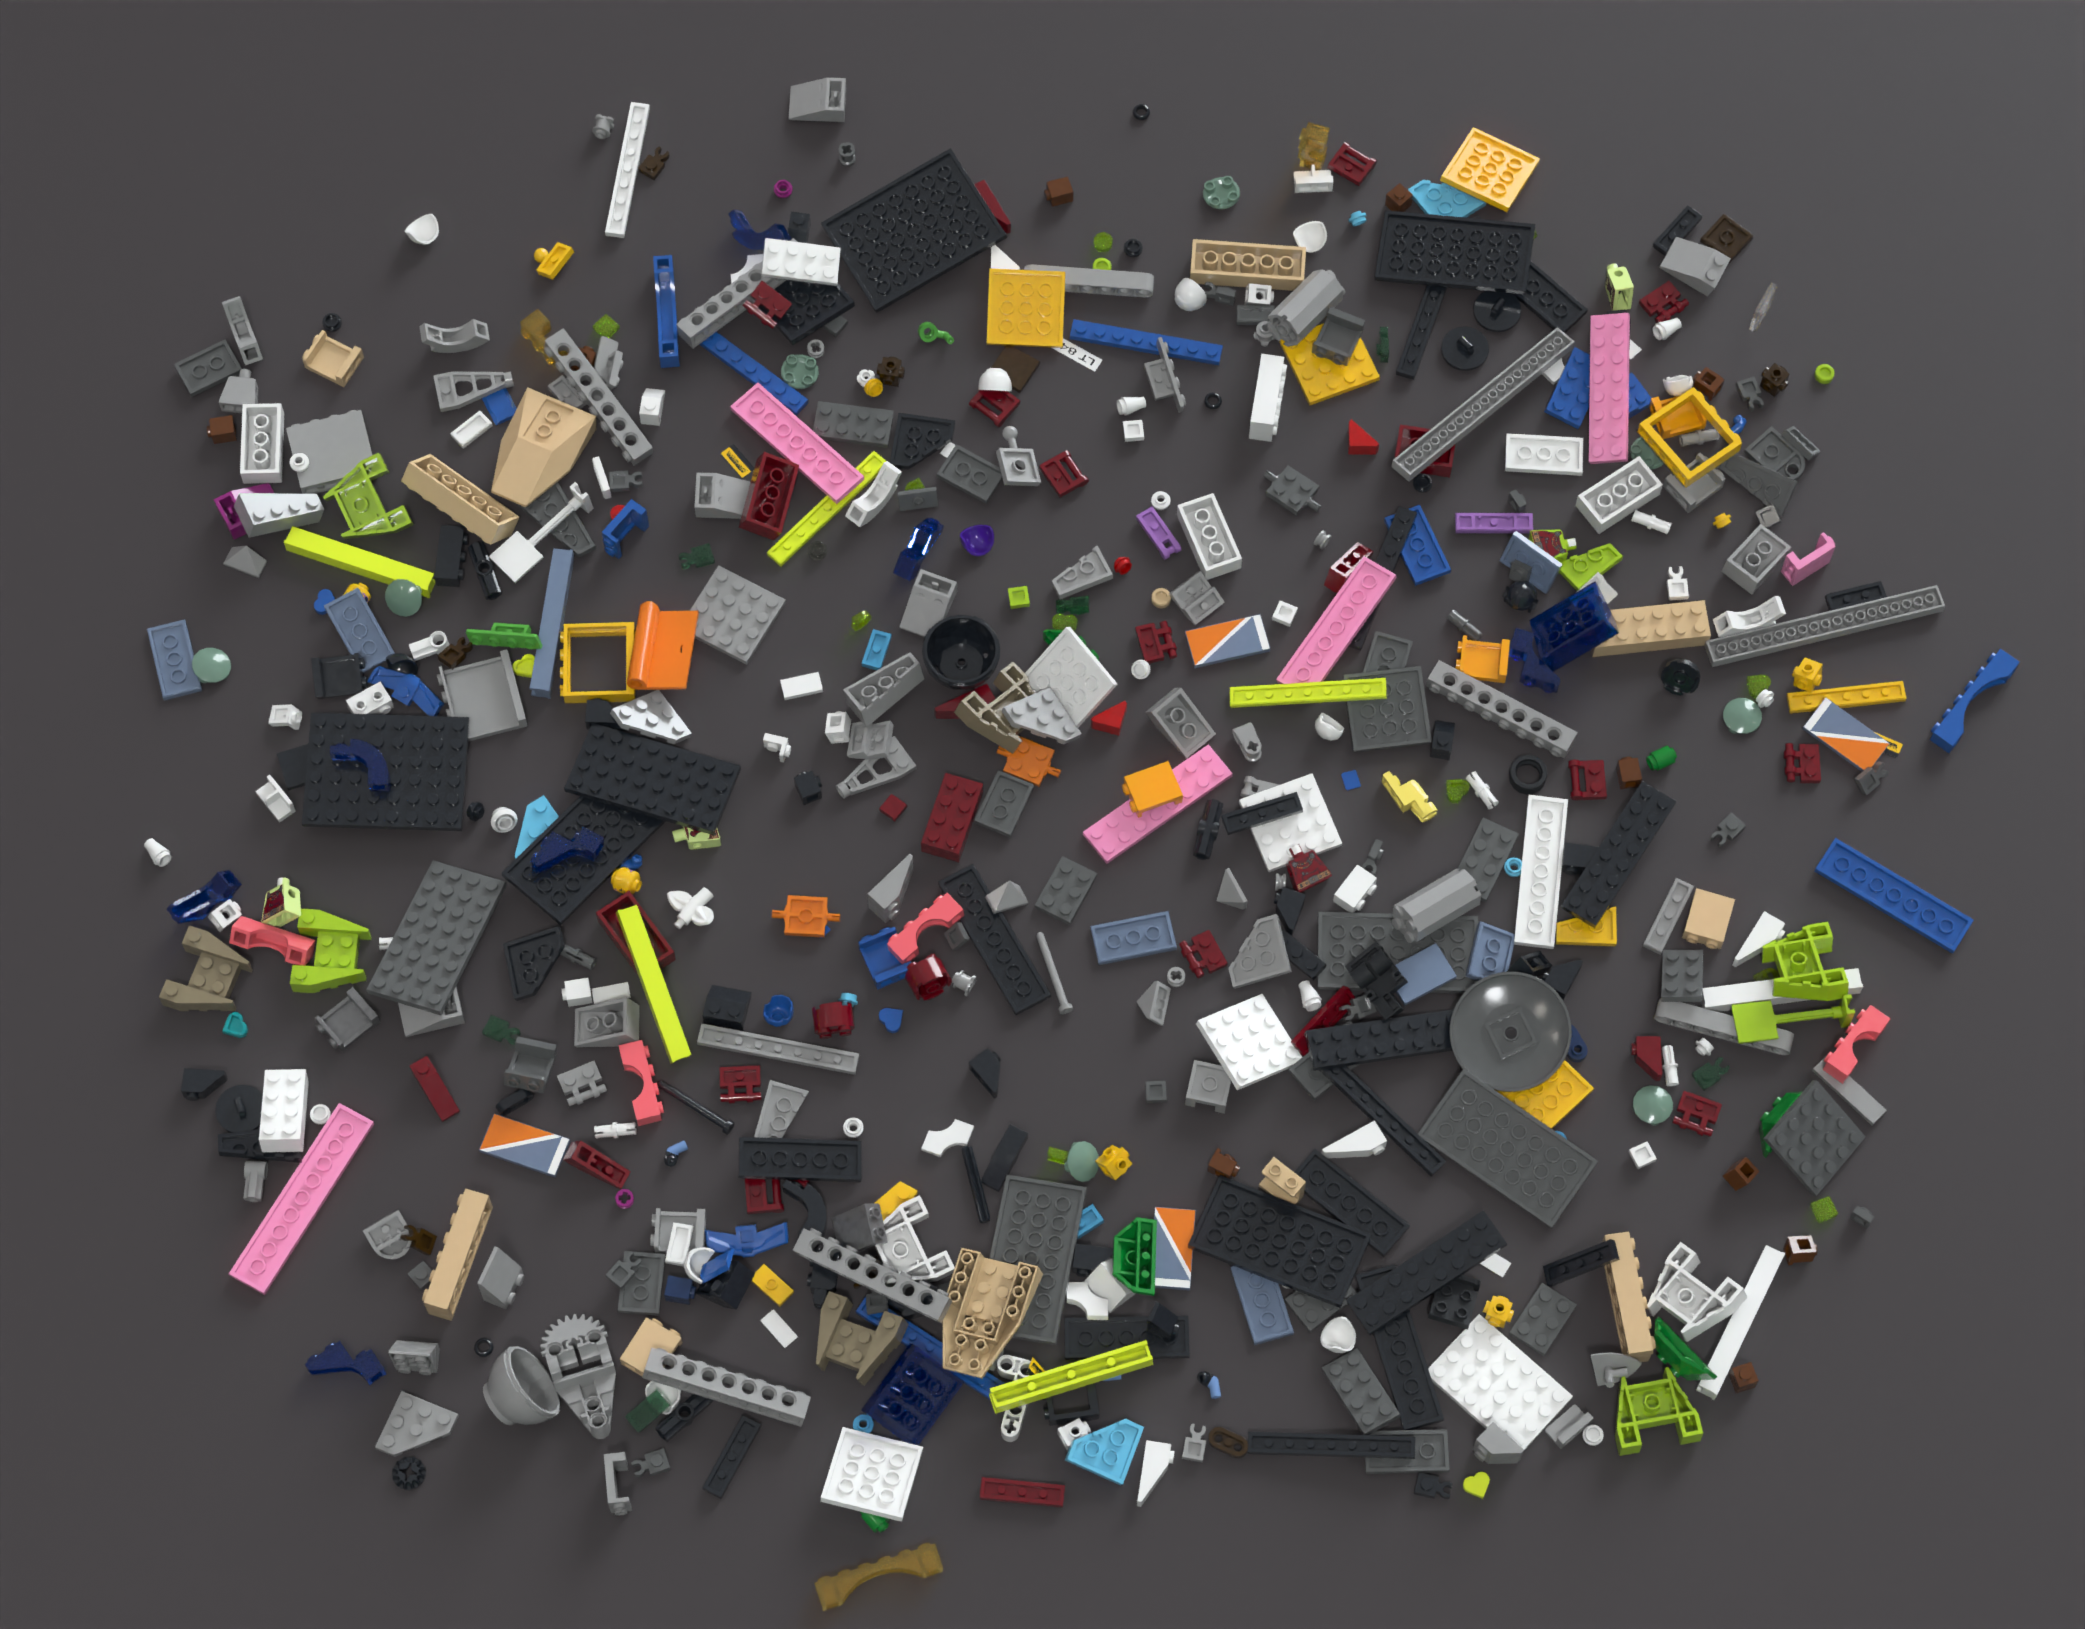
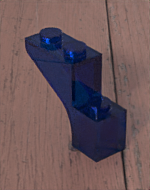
[893,518,944,581]
[1509,628,1560,693]
[530,827,604,873]
[167,870,242,924]
[305,1341,387,1385]

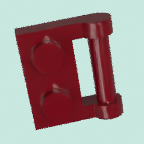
[1328,142,1377,186]
[969,390,1020,427]
[1039,450,1089,498]
[1568,759,1607,800]
[745,1178,784,1214]

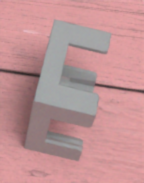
[1185,1060,1232,1114]

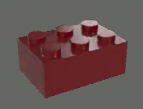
[1395,424,1456,478]

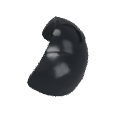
[386,653,418,676]

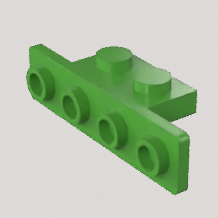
[466,623,542,649]

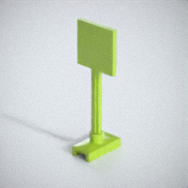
[1731,994,1855,1044]

